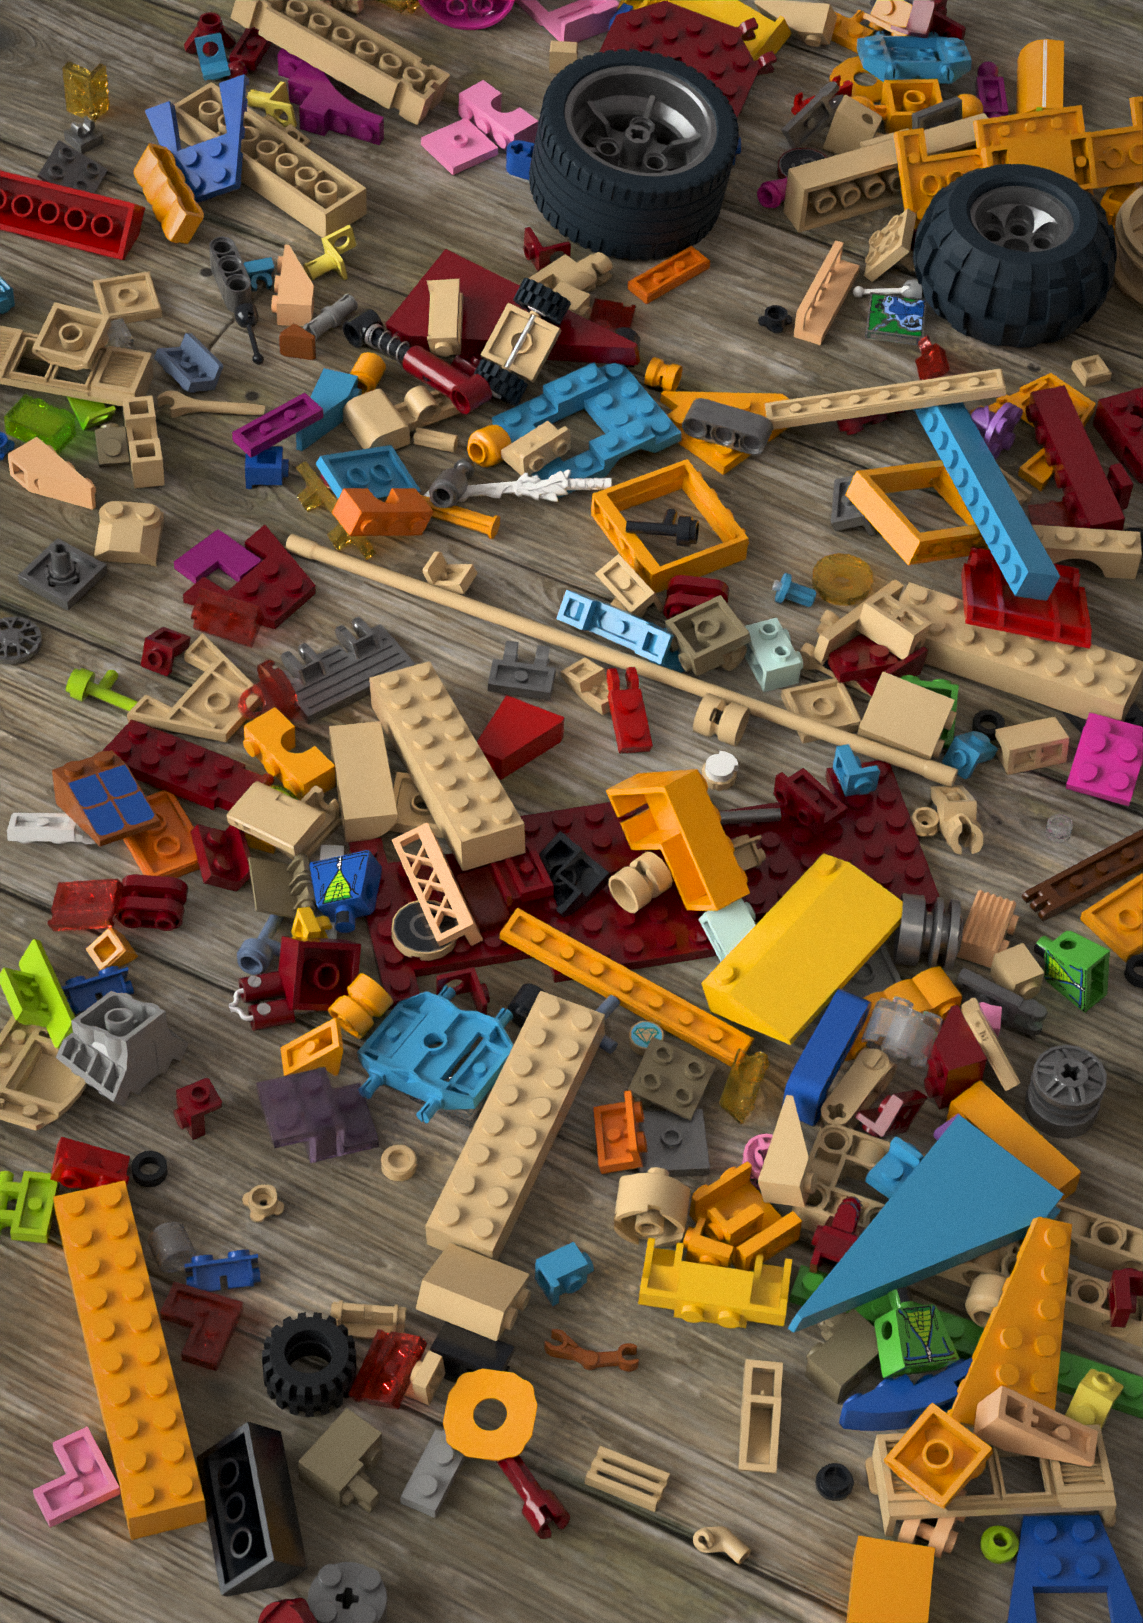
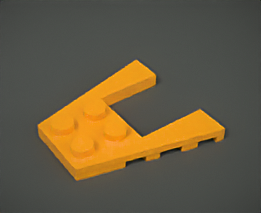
[970,373,1096,491]

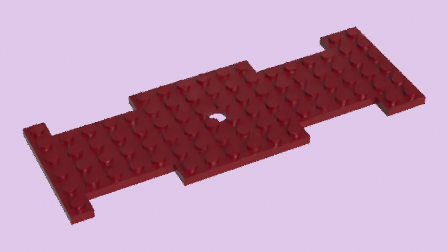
[349,760,945,1010]

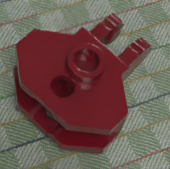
[809,1196,864,1274]

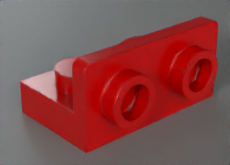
[50,1136,130,1190]

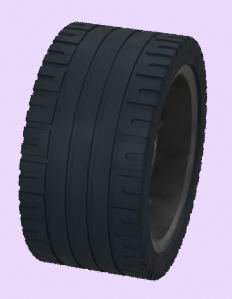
[529,49,739,260]

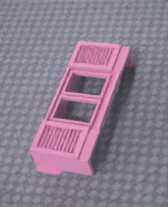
[515,0,619,43]

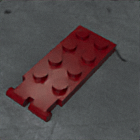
[101,719,274,811]

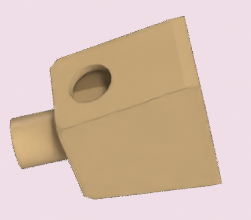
[822,95,884,154]

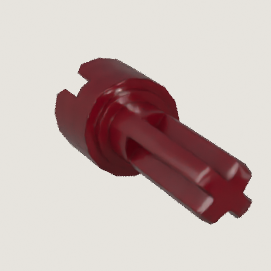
[496,1456,570,1539]

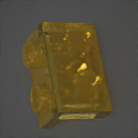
[62,61,110,122]

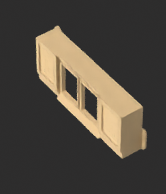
[0,326,154,406]
[865,1424,1117,1536]

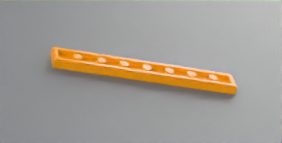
[499,908,754,1070]

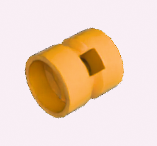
[328,973,393,1039]

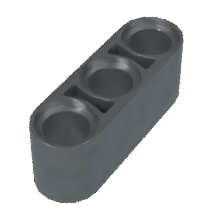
[209,236,252,312]
[682,398,774,455]

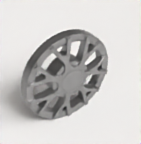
[0,616,42,664]

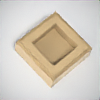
[1071,354,1112,387]

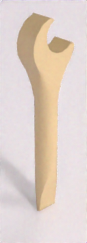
[157,390,265,418]

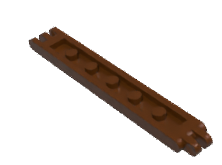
[1021,829,1143,921]

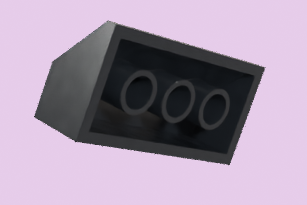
[197,1422,308,1597]

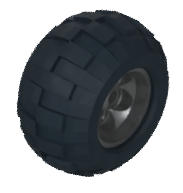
[913,164,1117,348]

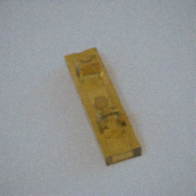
[295,461,376,560]

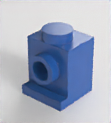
[245,446,289,489]

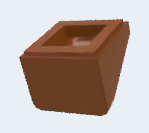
[279,323,316,360]

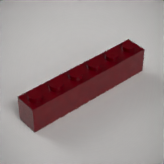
[1025,385,1125,531]

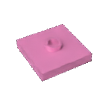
[421,118,498,175]

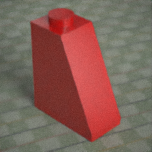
[477,695,565,780]

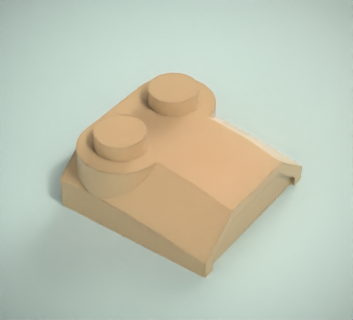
[32,302,111,371]
[94,501,164,566]

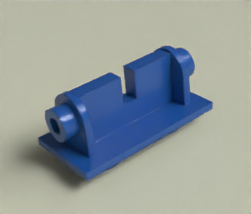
[62,966,134,1015]
[184,1250,261,1295]

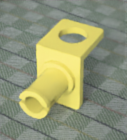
[247,81,297,128]
[303,225,356,281]

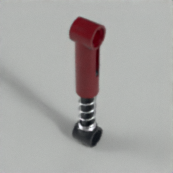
[343,308,492,414]

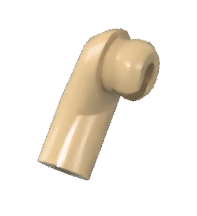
[693,1526,751,1565]

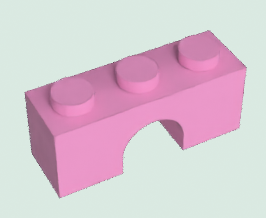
[458,80,539,151]

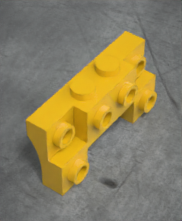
[638,1238,792,1329]

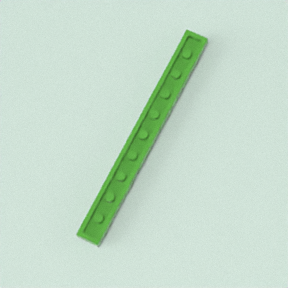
[789,1265,1143,1419]

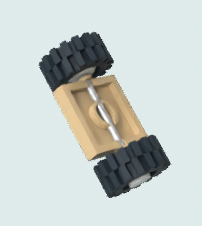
[473,278,571,406]

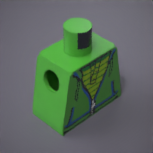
[1034,931,1110,1013]
[874,1287,959,1378]

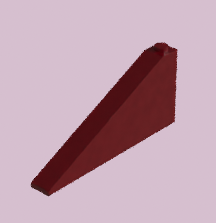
[385,249,640,365]

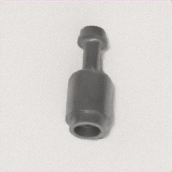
[429,458,475,508]

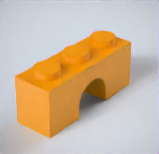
[243,707,336,801]

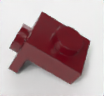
[173,1078,222,1140]

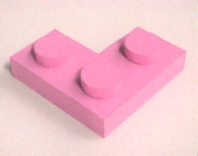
[33,1427,120,1528]

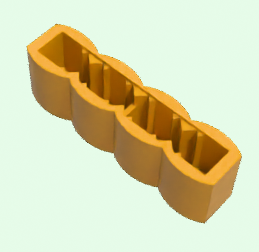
[134,143,204,244]
[844,966,962,1061]

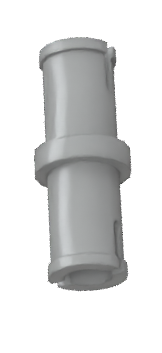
[304,293,358,340]

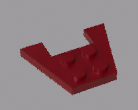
[183,525,316,629]

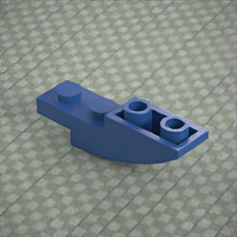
[839,1357,973,1431]

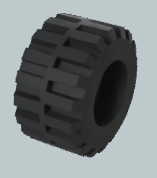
[262,1312,357,1417]

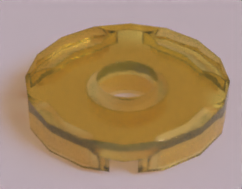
[812,553,873,606]

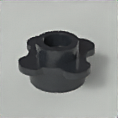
[758,305,792,334]

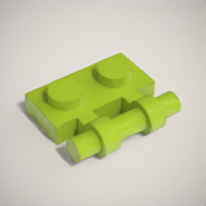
[0,1171,60,1243]

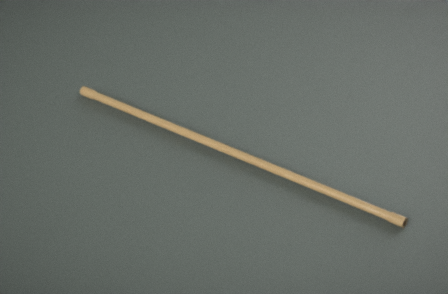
[285,534,958,788]

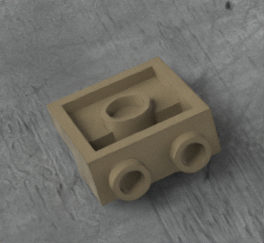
[665,595,751,676]

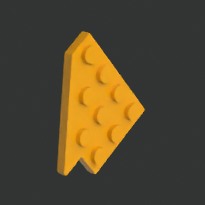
[660,391,789,475]

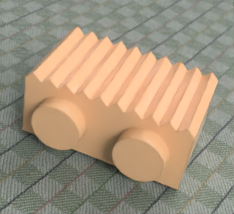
[956,890,1019,968]

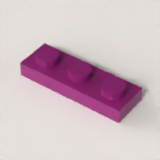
[232,392,324,458]

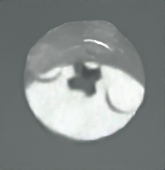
[861,996,943,1068]

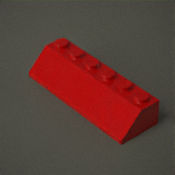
[0,170,145,260]

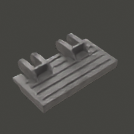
[274,616,416,725]

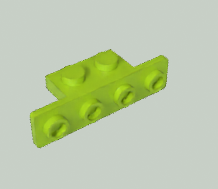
[0,939,75,1049]

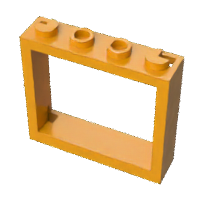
[591,459,749,594]
[845,460,990,565]

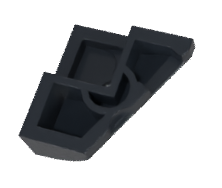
[539,831,611,918]

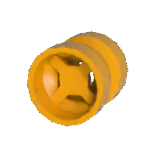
[644,357,683,391]

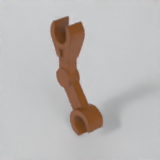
[544,1329,639,1372]

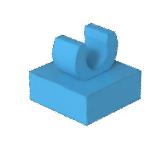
[243,257,274,292]

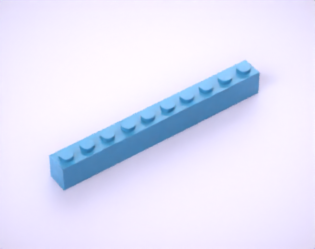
[914,402,1060,601]

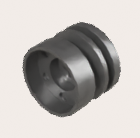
[894,893,963,970]
[1025,1045,1107,1139]

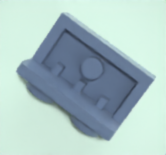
[154,333,223,393]

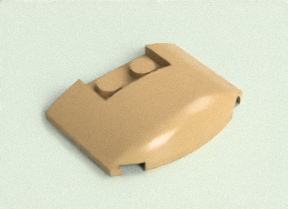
[0,1014,87,1131]

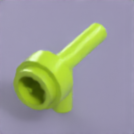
[65,668,138,711]

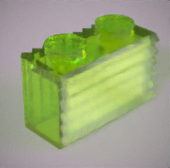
[4,394,76,455]

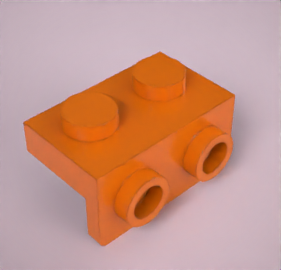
[593,1090,648,1174]

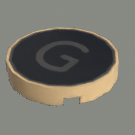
[392,900,459,961]

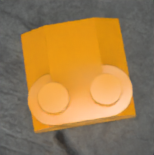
[884,1403,993,1509]

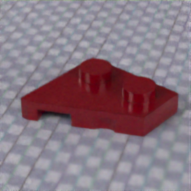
[828,633,899,683]

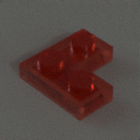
[160,1281,244,1371]

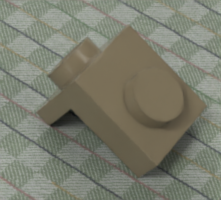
[95,423,129,467]

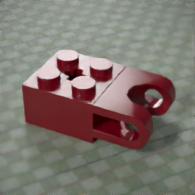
[1093,387,1143,483]

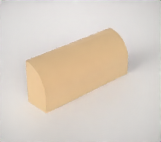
[329,721,398,842]

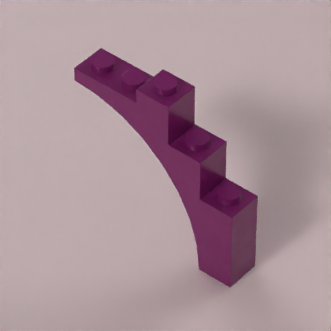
[278,48,384,145]

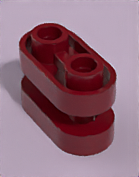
[663,575,730,619]
[115,874,189,931]

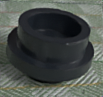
[815,1463,854,1501]

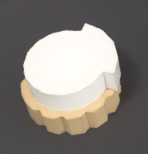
[701,751,739,791]

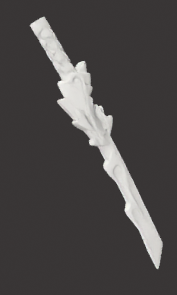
[423,470,612,502]

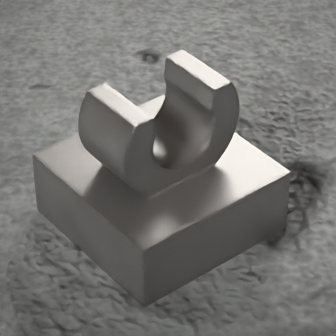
[64,116,104,154]

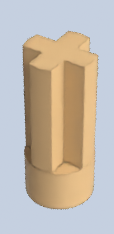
[413,427,458,453]

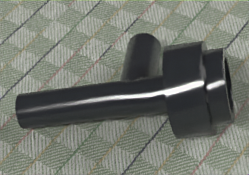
[626,509,699,547]

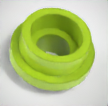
[980,1525,1019,1564]

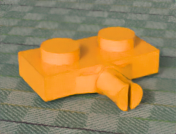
[831,10,874,54]

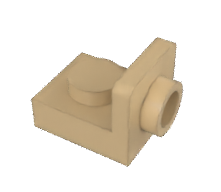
[396,1351,445,1406]

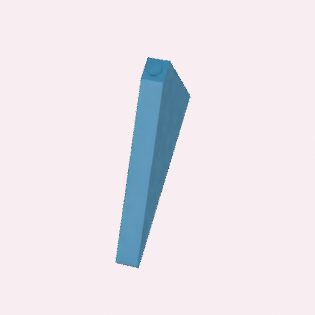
[788,1115,1064,1333]

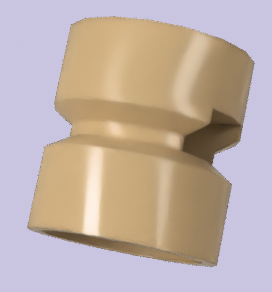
[693,693,750,747]
[608,852,673,913]

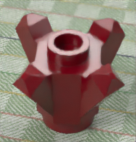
[184,12,236,56]

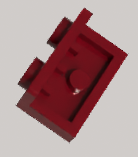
[773,768,848,835]

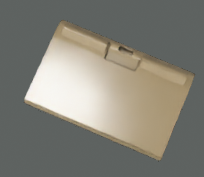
[227,781,326,856]
[961,998,1021,1091]

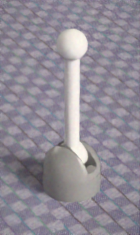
[853,279,922,302]

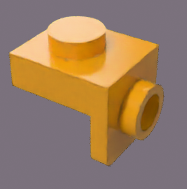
[683,1217,734,1268]

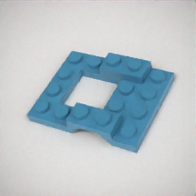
[492,362,681,499]

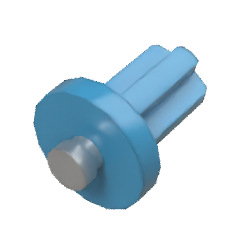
[772,573,816,607]

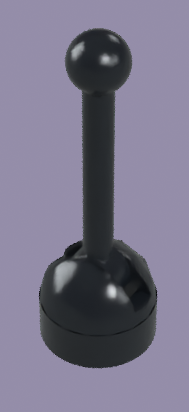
[234,303,264,365]

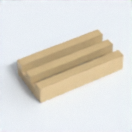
[585,1446,670,1512]

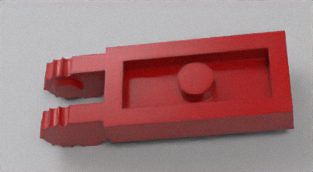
[606,667,653,754]

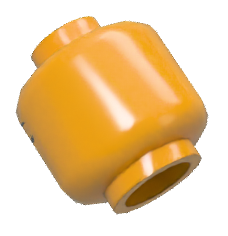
[467,425,511,468]

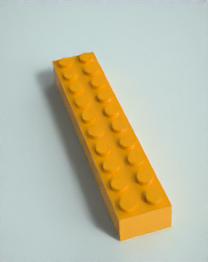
[53,1181,207,1540]

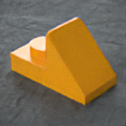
[280,1018,344,1081]

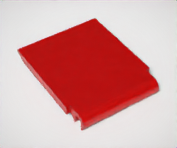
[961,547,1092,649]

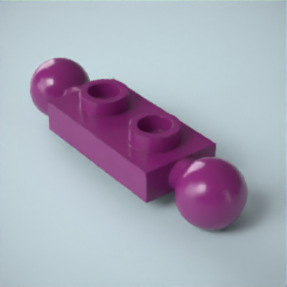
[975,61,1008,118]

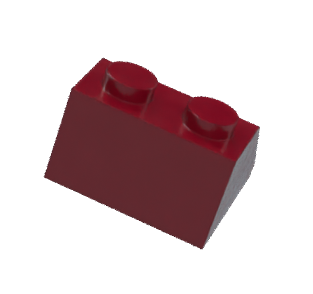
[279,936,361,1011]
[924,1005,987,1110]

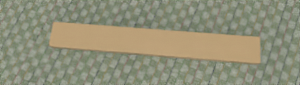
[765,369,1006,430]

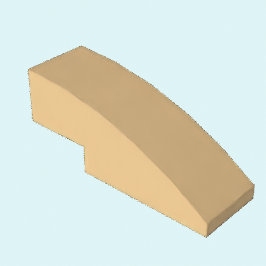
[738,1359,783,1474]

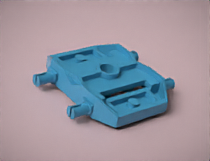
[857,31,972,84]
[357,985,513,1123]

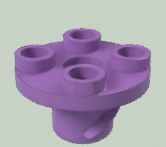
[971,402,1023,460]

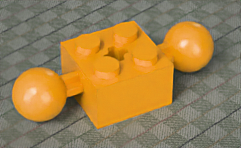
[851,79,984,134]

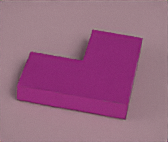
[174,529,262,584]

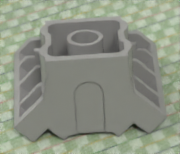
[56,991,188,1107]

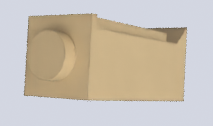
[426,279,463,357]

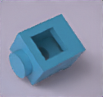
[535,1242,594,1306]

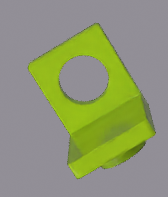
[67,396,116,431]

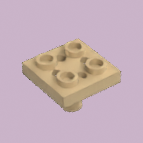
[864,208,917,282]

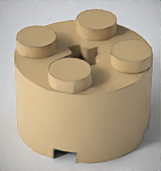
[614,1167,691,1248]

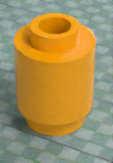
[350,352,386,394]

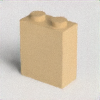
[857,672,957,760]
[416,1243,531,1341]

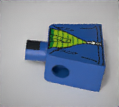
[310,850,382,933]

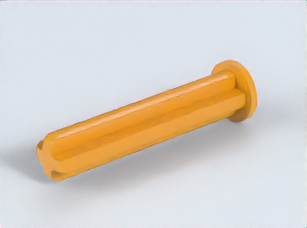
[421,495,500,539]

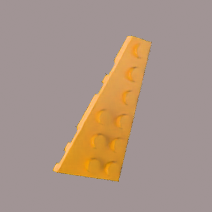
[947,1217,1072,1428]

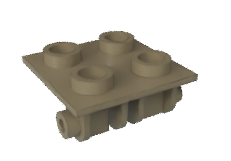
[248,853,317,919]
[627,1036,716,1121]

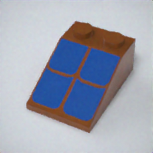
[52,750,160,847]

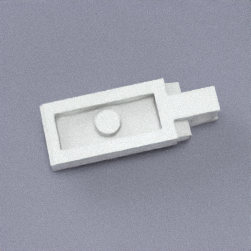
[7,813,96,845]

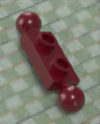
[227,27,272,79]

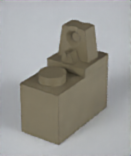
[805,1308,881,1404]
[298,1408,383,1514]

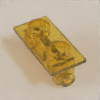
[719,1048,770,1125]

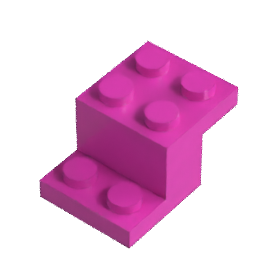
[1066,712,1143,806]

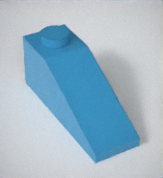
[296,368,362,451]

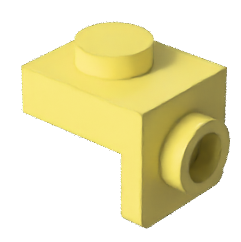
[1065,1369,1124,1430]

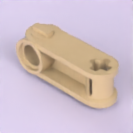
[819,1047,897,1130]

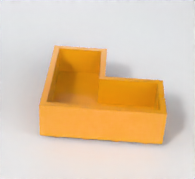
[606,769,750,911]

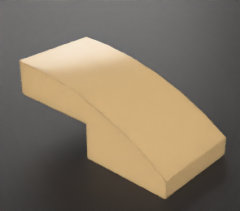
[560,657,624,715]

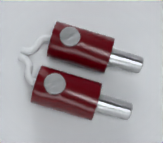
[229,971,314,1031]

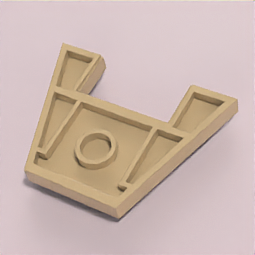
[127,633,263,743]

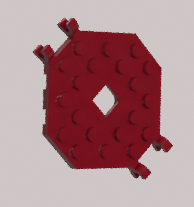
[599,0,777,119]

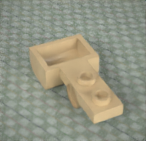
[343,386,461,450]

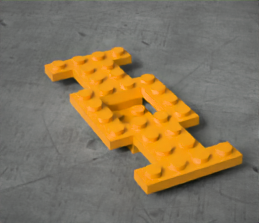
[894,96,1143,229]

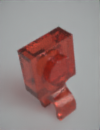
[915,335,950,380]

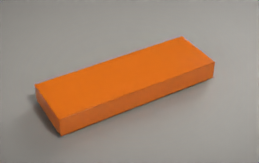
[627,246,710,304]

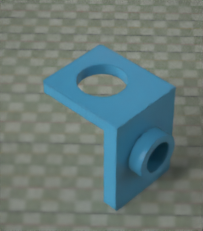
[194,33,231,80]

